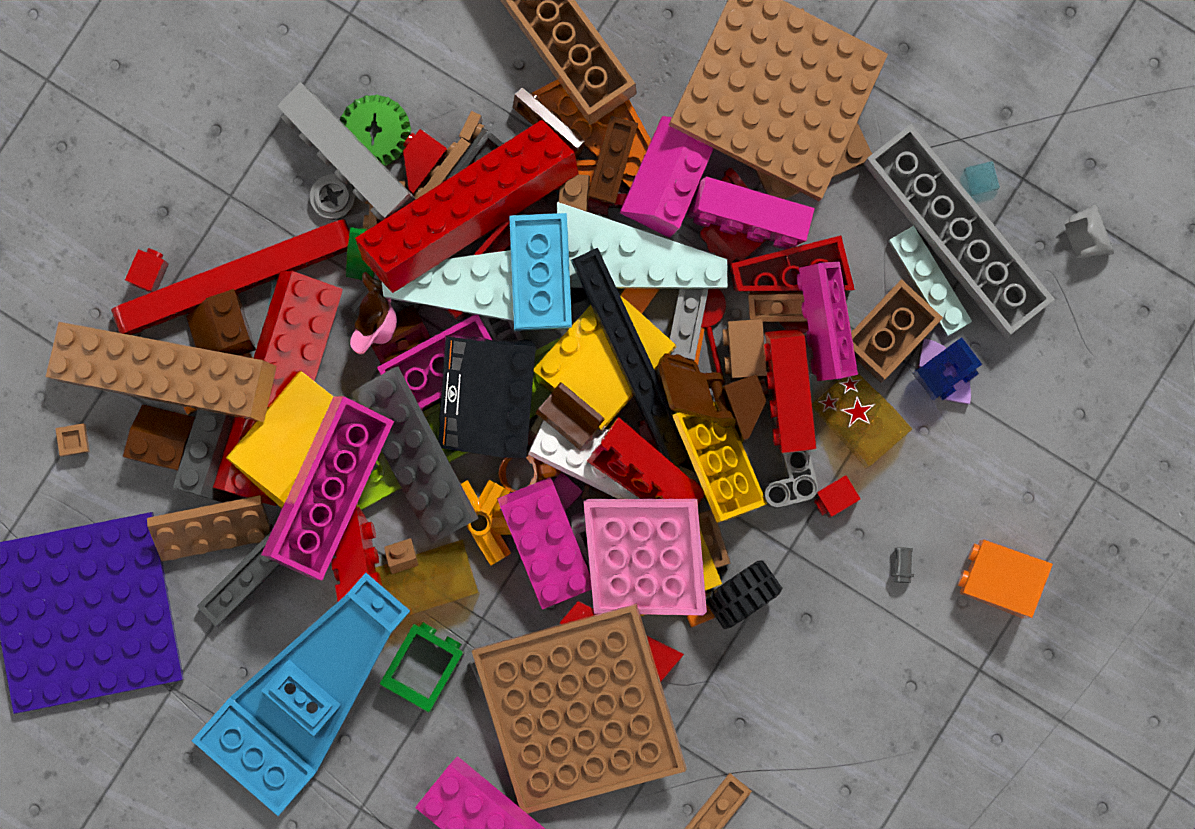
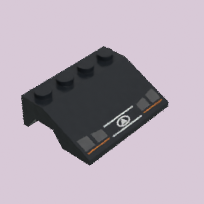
[438,335,536,458]

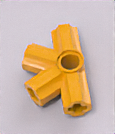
[461,480,512,566]

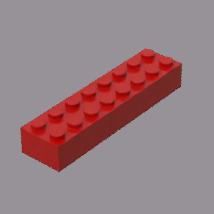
[355,120,579,293]
[213,271,343,506]

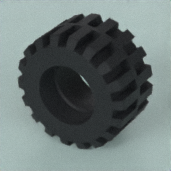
[706,560,783,629]

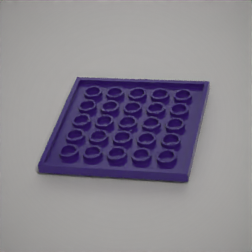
[0,512,184,714]

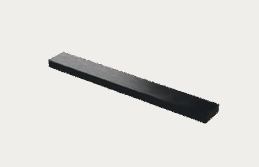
[570,248,690,465]

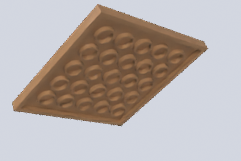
[668,0,888,201]
[472,603,687,814]

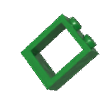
[379,622,465,712]

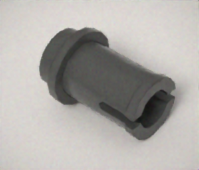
[891,547,914,583]

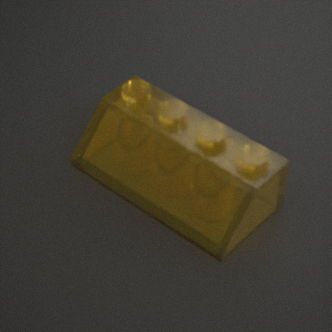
[375,539,480,618]

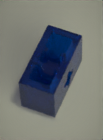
[913,337,982,400]

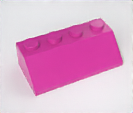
[620,116,714,238]
[797,262,858,381]

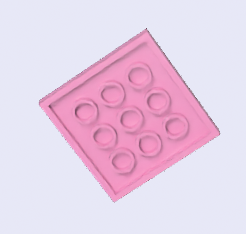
[584,499,707,615]

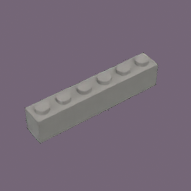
[277,82,416,221]

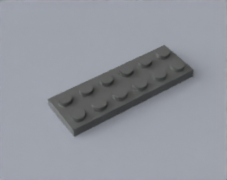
[351,366,479,544]

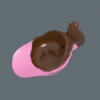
[350,272,397,354]

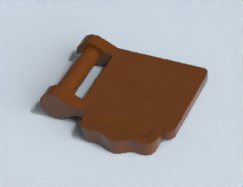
[658,353,736,428]

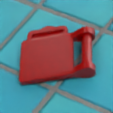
[700,167,766,264]

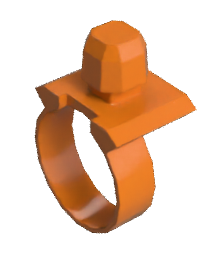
[499,454,561,492]

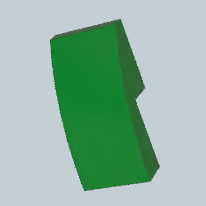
[346,227,375,280]

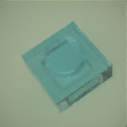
[964,161,1000,196]

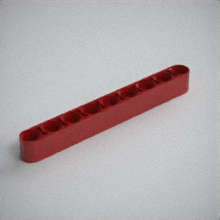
[111,219,350,335]

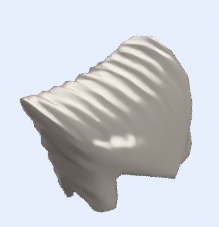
[1065,204,1114,258]

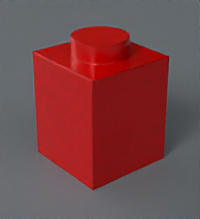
[125,248,169,293]
[814,475,861,518]

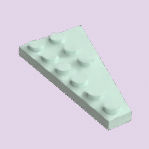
[556,202,728,289]
[382,250,562,331]

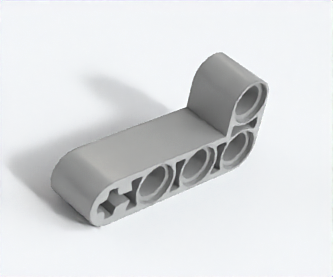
[763,399,818,509]

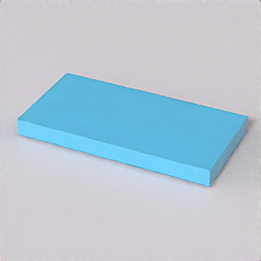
[509,213,572,331]

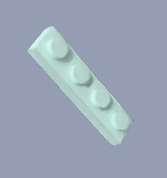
[888,226,972,337]

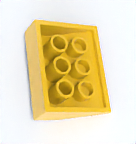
[534,297,676,431]
[226,371,334,509]
[672,402,767,523]

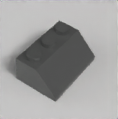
[173,409,235,503]

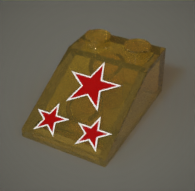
[812,373,912,469]

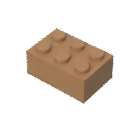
[851,279,943,383]

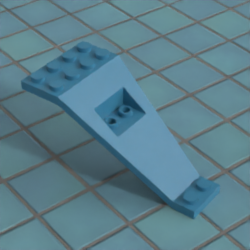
[191,573,410,817]

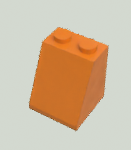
[958,539,1053,619]

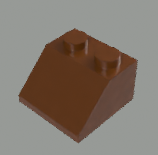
[186,289,256,356]
[723,374,769,444]
[123,404,195,471]

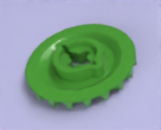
[340,94,411,166]

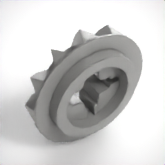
[310,174,355,220]

